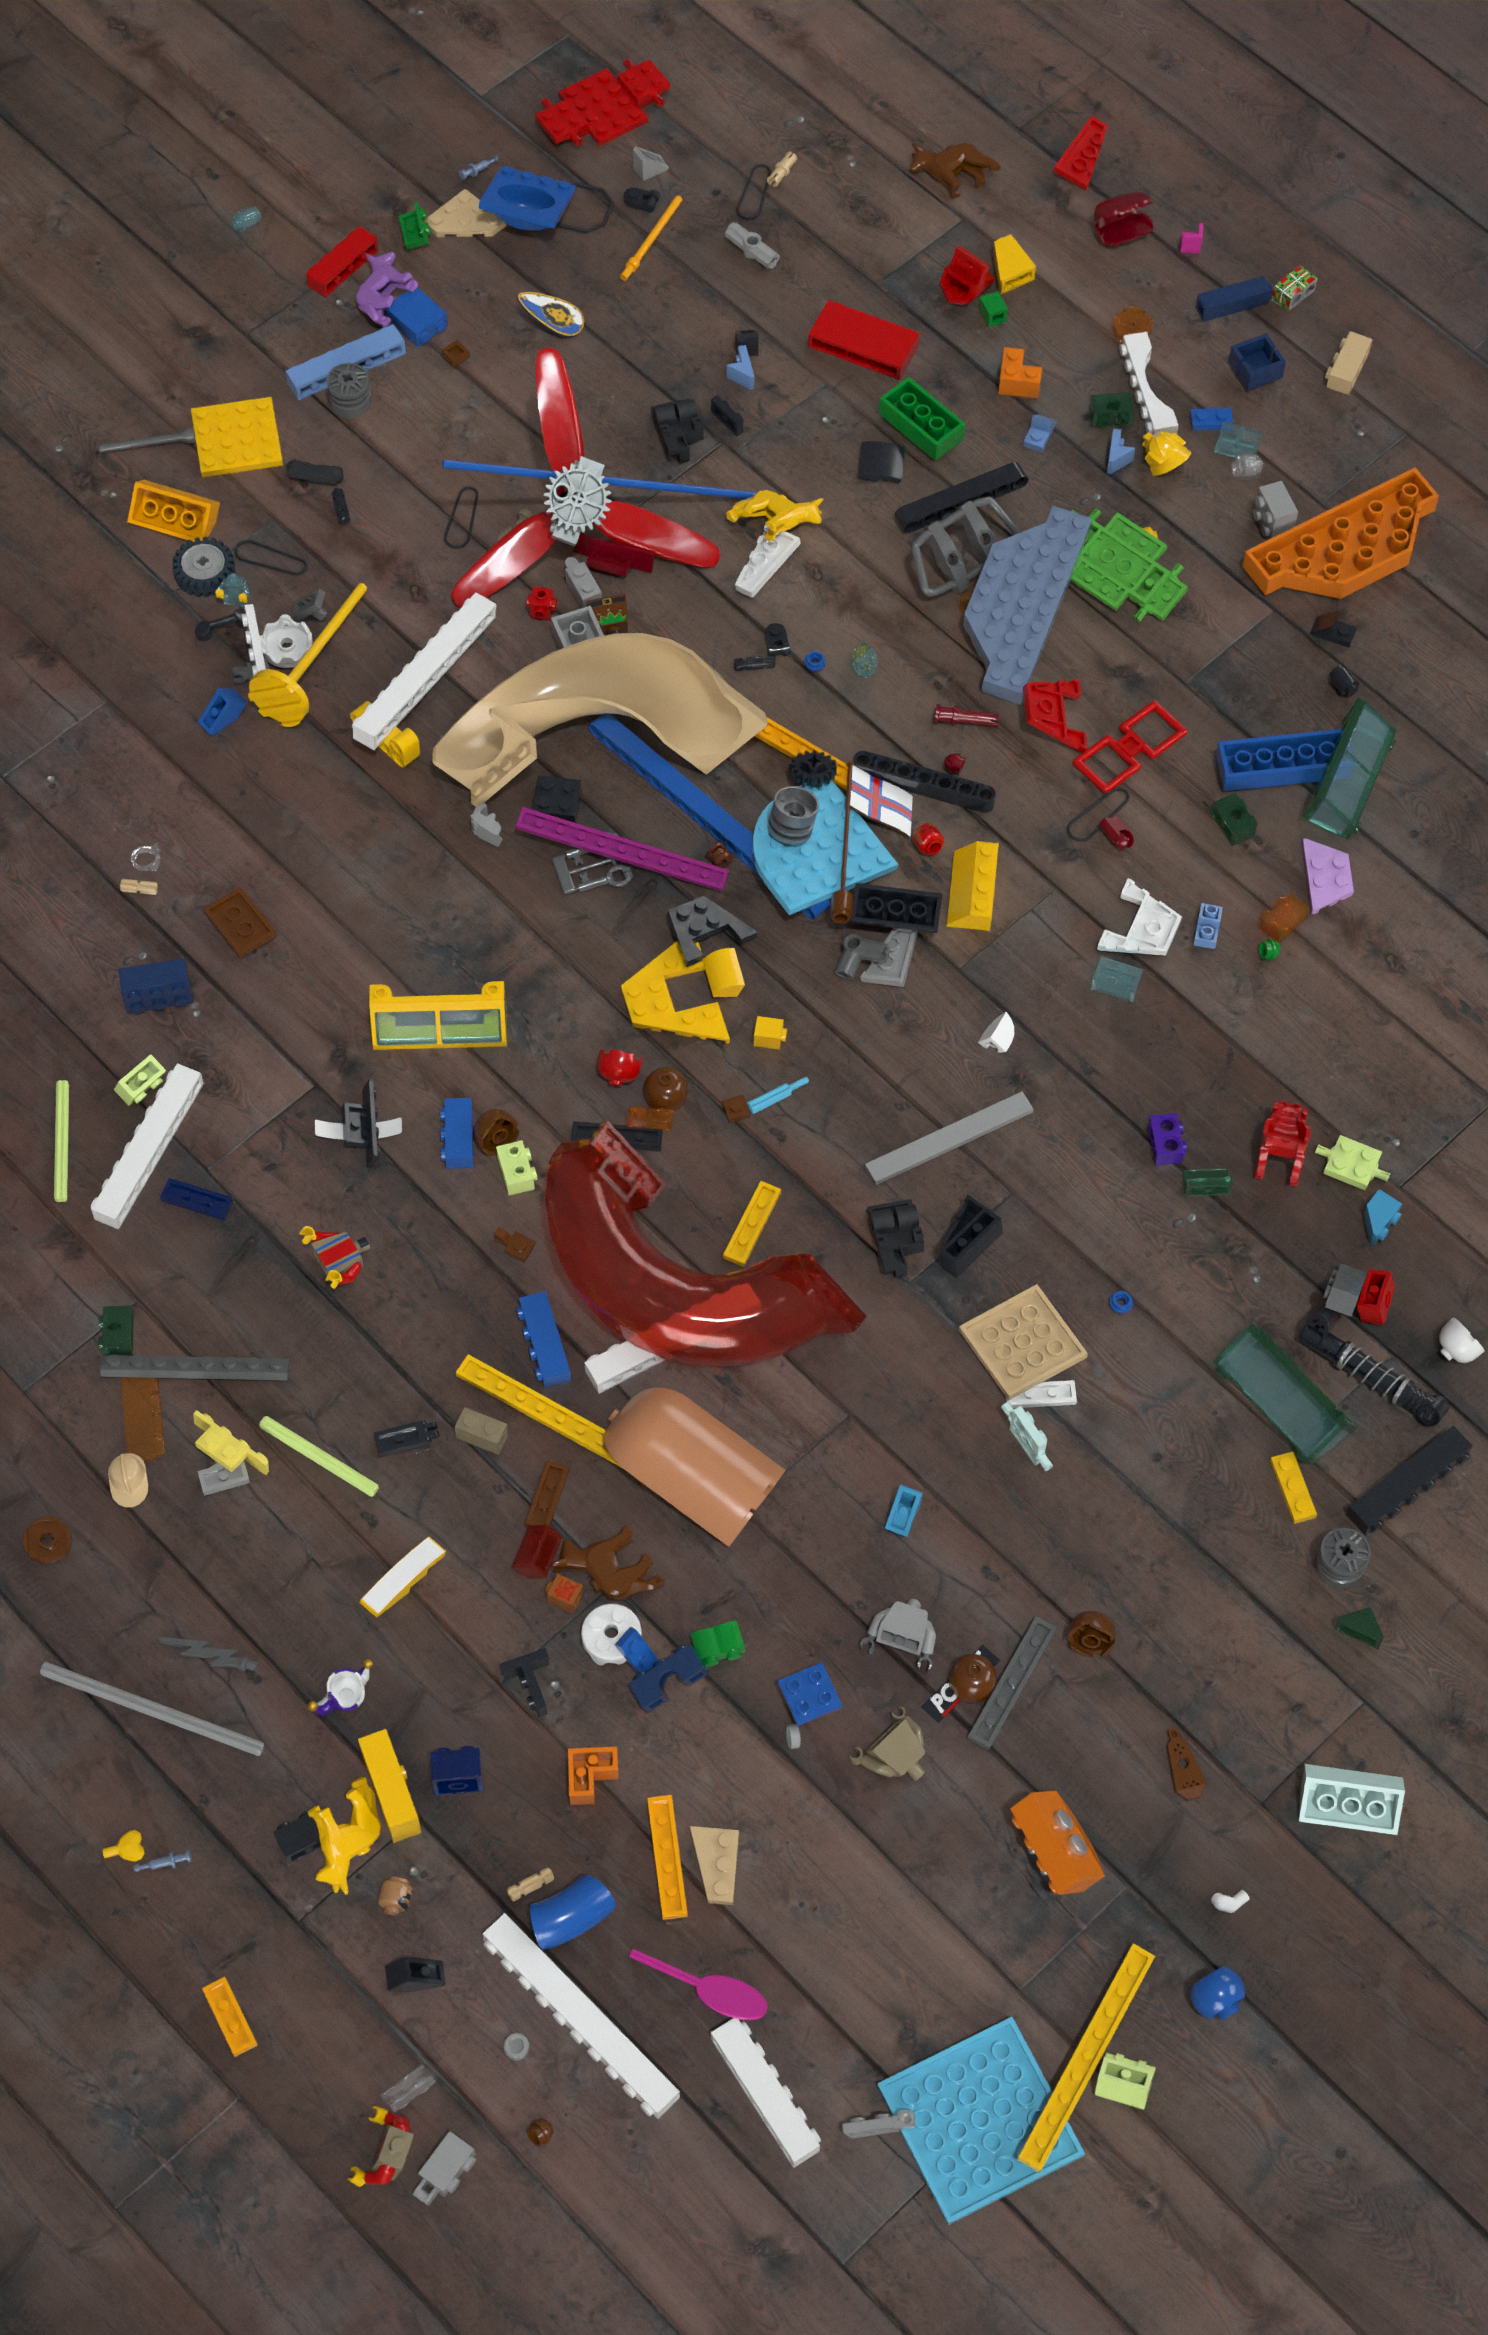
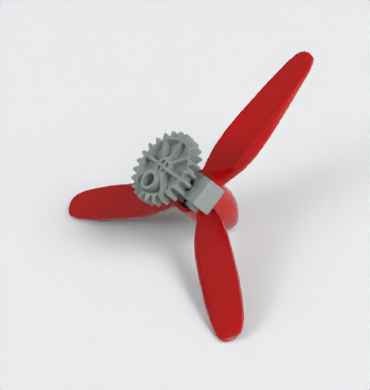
[451,348,720,608]

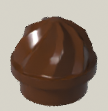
[527,2119,554,2147]

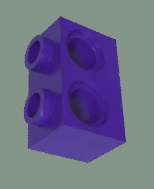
[1148,1113,1187,1166]

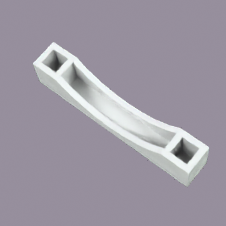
[1119,332,1178,435]

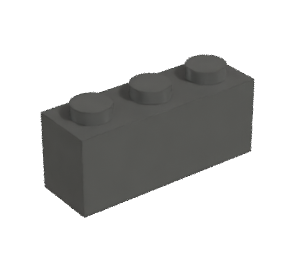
[1323,1264,1367,1316]

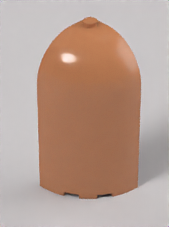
[603,1388,786,1547]

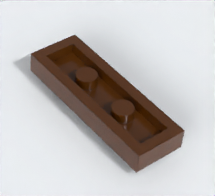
[525,1460,570,1533]

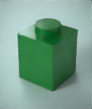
[979,291,1008,328]

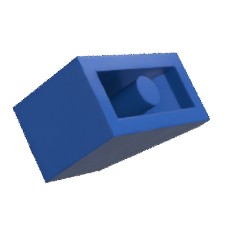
[198,688,247,735]

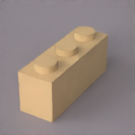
[1325,331,1373,395]

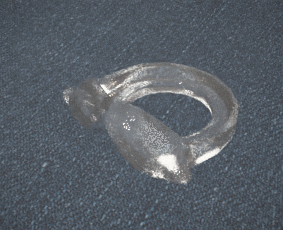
[131,843,161,872]

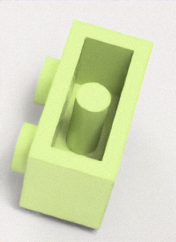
[114,1054,166,1106]
[496,1140,537,1196]

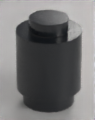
[1329,665,1359,696]

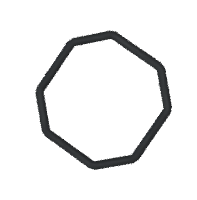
[557,182,614,233]

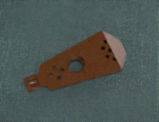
[1167,1728,1207,1801]

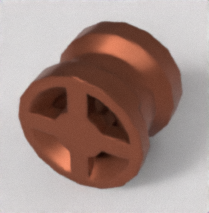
[706,843,734,868]

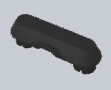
[286,459,344,484]

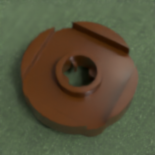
[23,1516,72,1564]

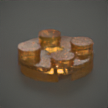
[1113,307,1154,342]

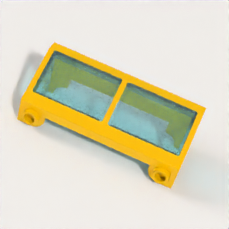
[369,981,507,1050]

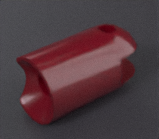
[1099,814,1134,850]

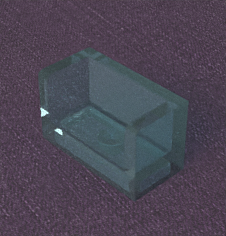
[1091,956,1143,1002]

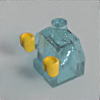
[215,573,250,607]

